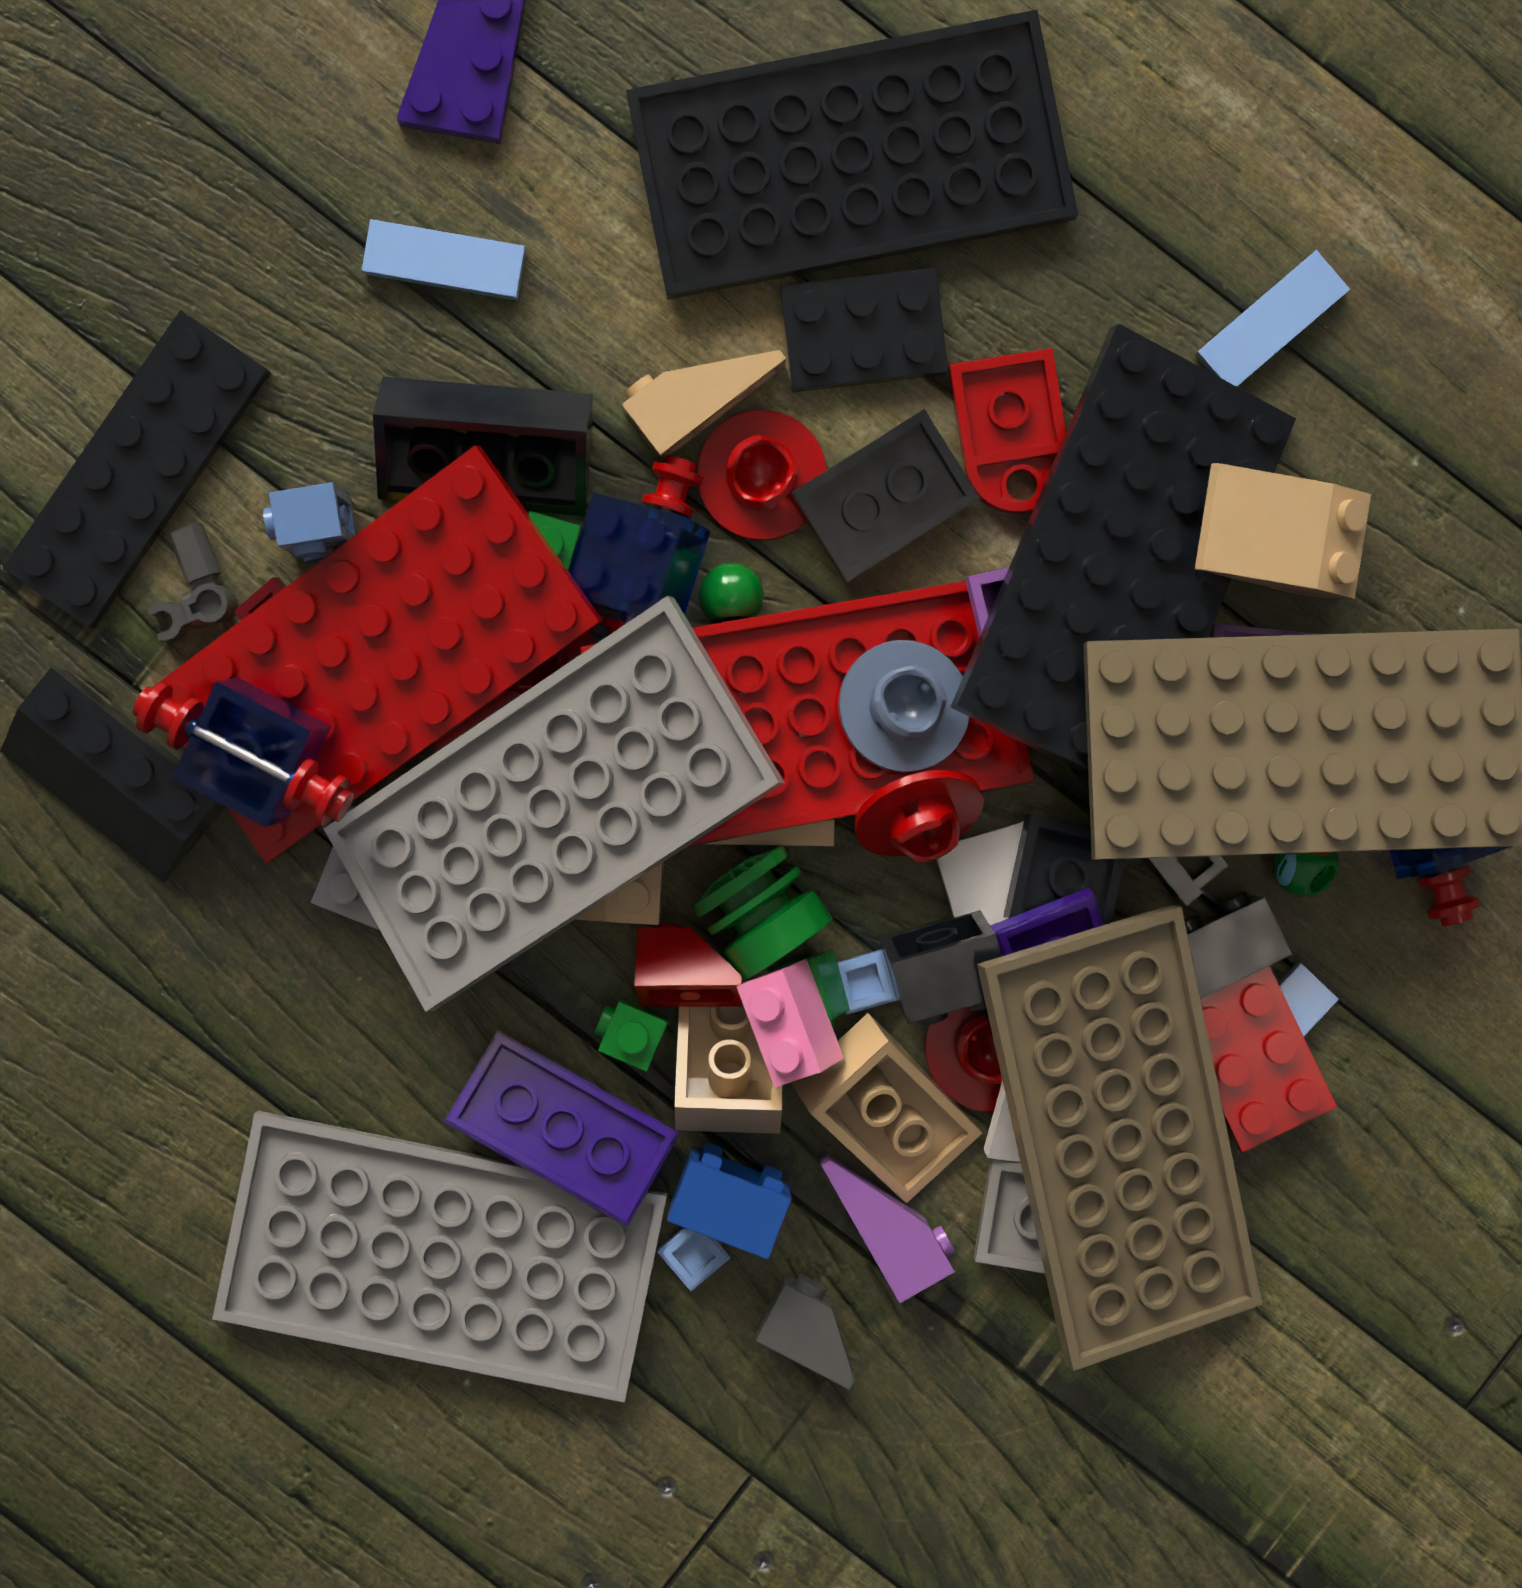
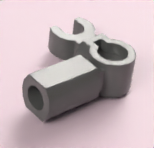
[147,523,237,641]

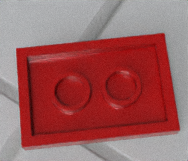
[1201,965,1337,1153]

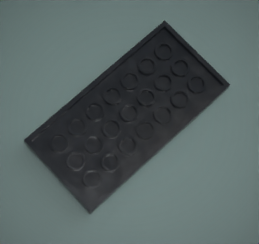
[626,9,1078,300]
[950,323,1296,775]

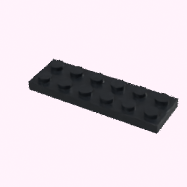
[2,310,271,629]

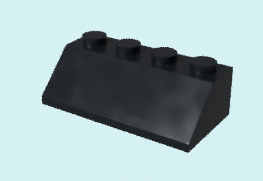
[373,377,593,516]
[0,667,226,882]

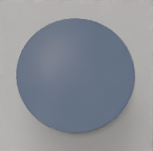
[838,640,969,773]

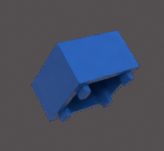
[667,1142,791,1260]

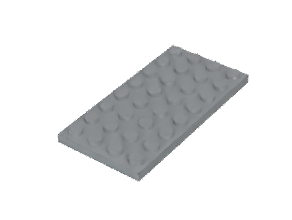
[324,596,785,1012]
[212,1111,667,1403]

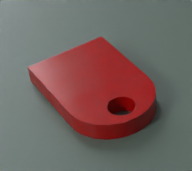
[948,348,1066,514]

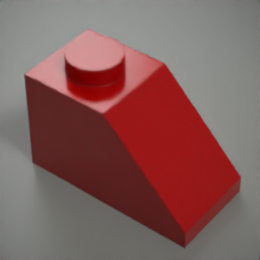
[634,922,744,1007]

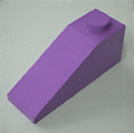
[820,1153,956,1303]

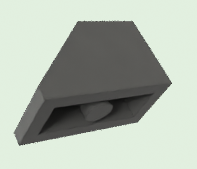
[755,1274,855,1390]

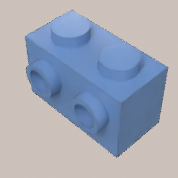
[263,482,356,563]

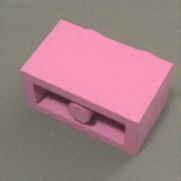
[736,959,844,1088]

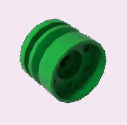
[691,845,833,981]

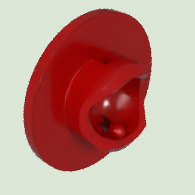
[697,410,827,540]
[854,770,984,863]
[925,1007,1002,1112]

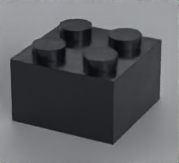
[879,910,1001,1025]

